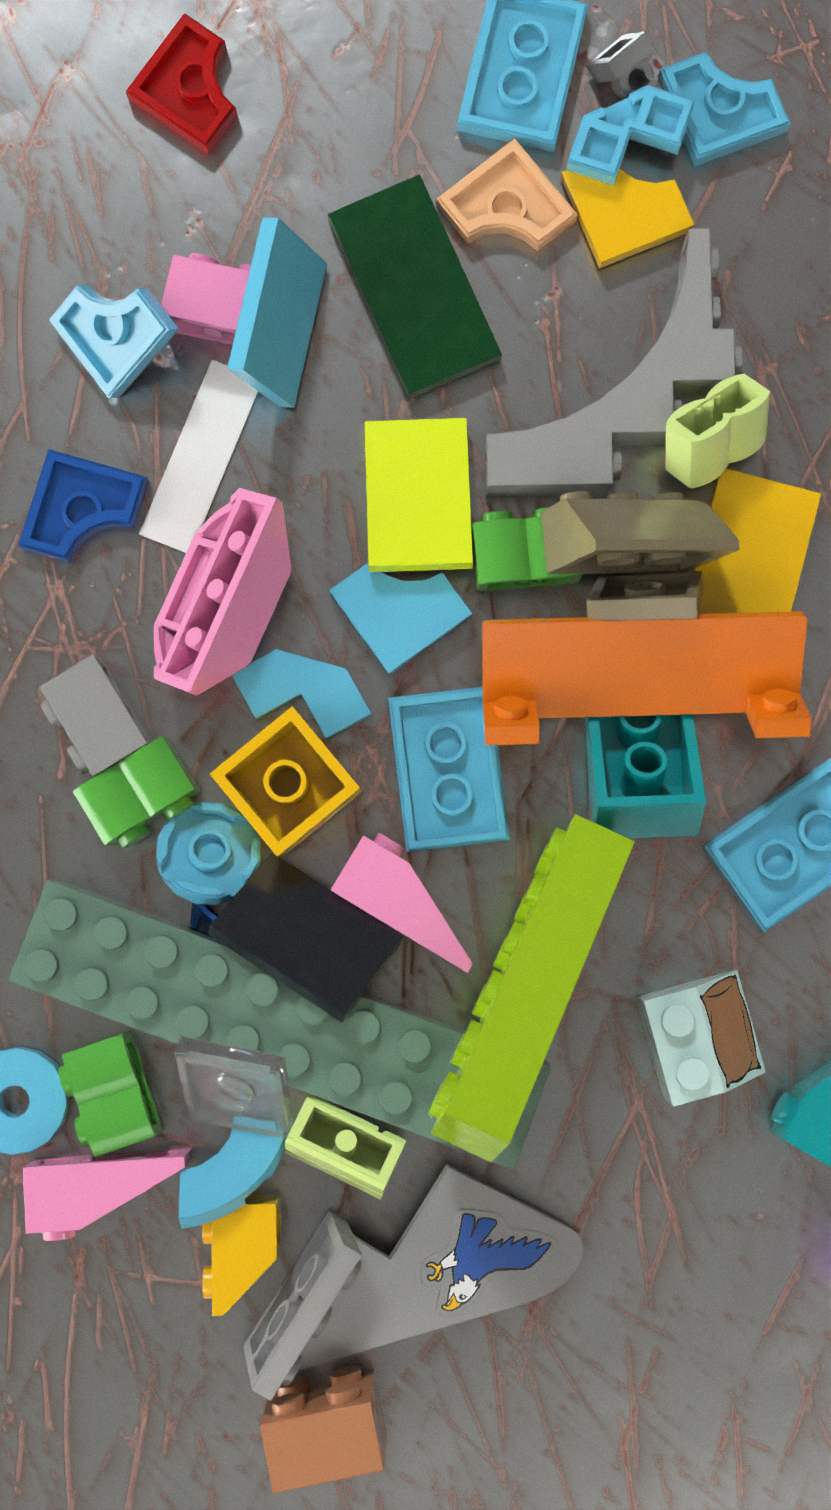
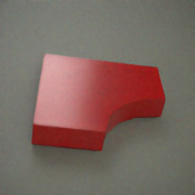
[126,13,238,155]

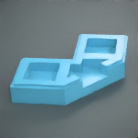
[566,85,696,185]
[232,649,372,740]

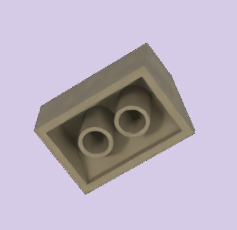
[541,491,740,574]

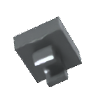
[586,31,656,99]

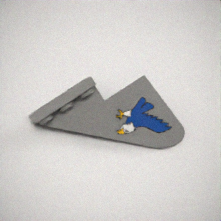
[243,1164,583,1401]

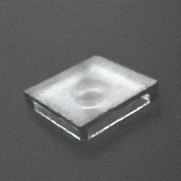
[174,1037,294,1139]

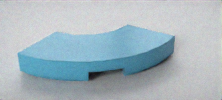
[178,1114,289,1229]

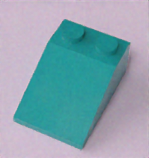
[585,714,706,838]

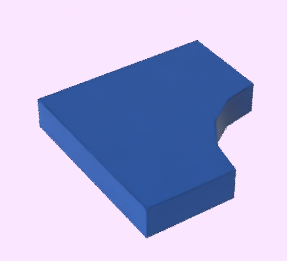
[18,449,149,563]

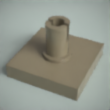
[587,571,703,621]

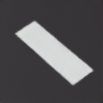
[139,359,258,553]

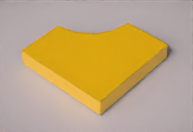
[561,169,694,269]

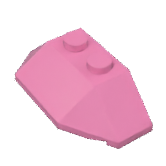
[154,488,292,696]

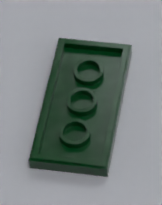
[327,174,502,400]

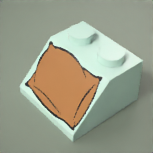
[635,970,766,1107]

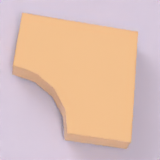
[436,139,578,252]

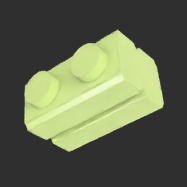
[285,1094,407,1200]

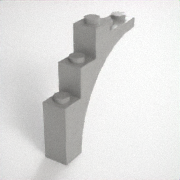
[485,228,743,498]

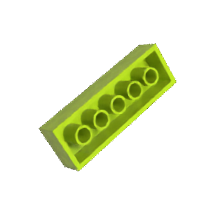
[428,814,635,1162]

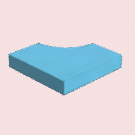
[658,51,791,167]
[49,285,179,399]
[329,563,472,676]

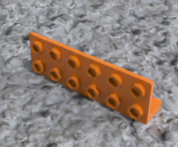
[482,611,812,745]

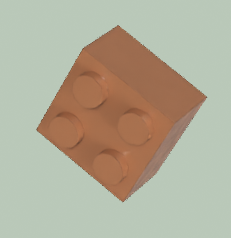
[260,1365,386,1494]

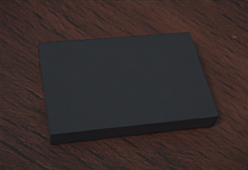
[208,852,403,1023]

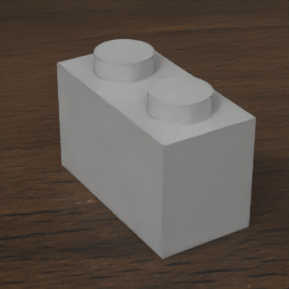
[39,654,151,777]

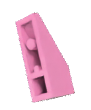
[331,833,473,973]
[23,1148,193,1241]

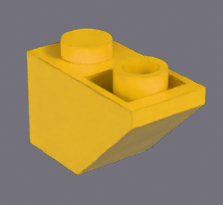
[202,1194,281,1316]

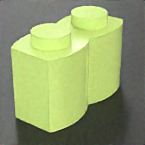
[665,373,770,489]

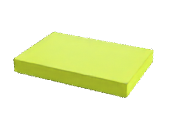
[365,418,473,572]

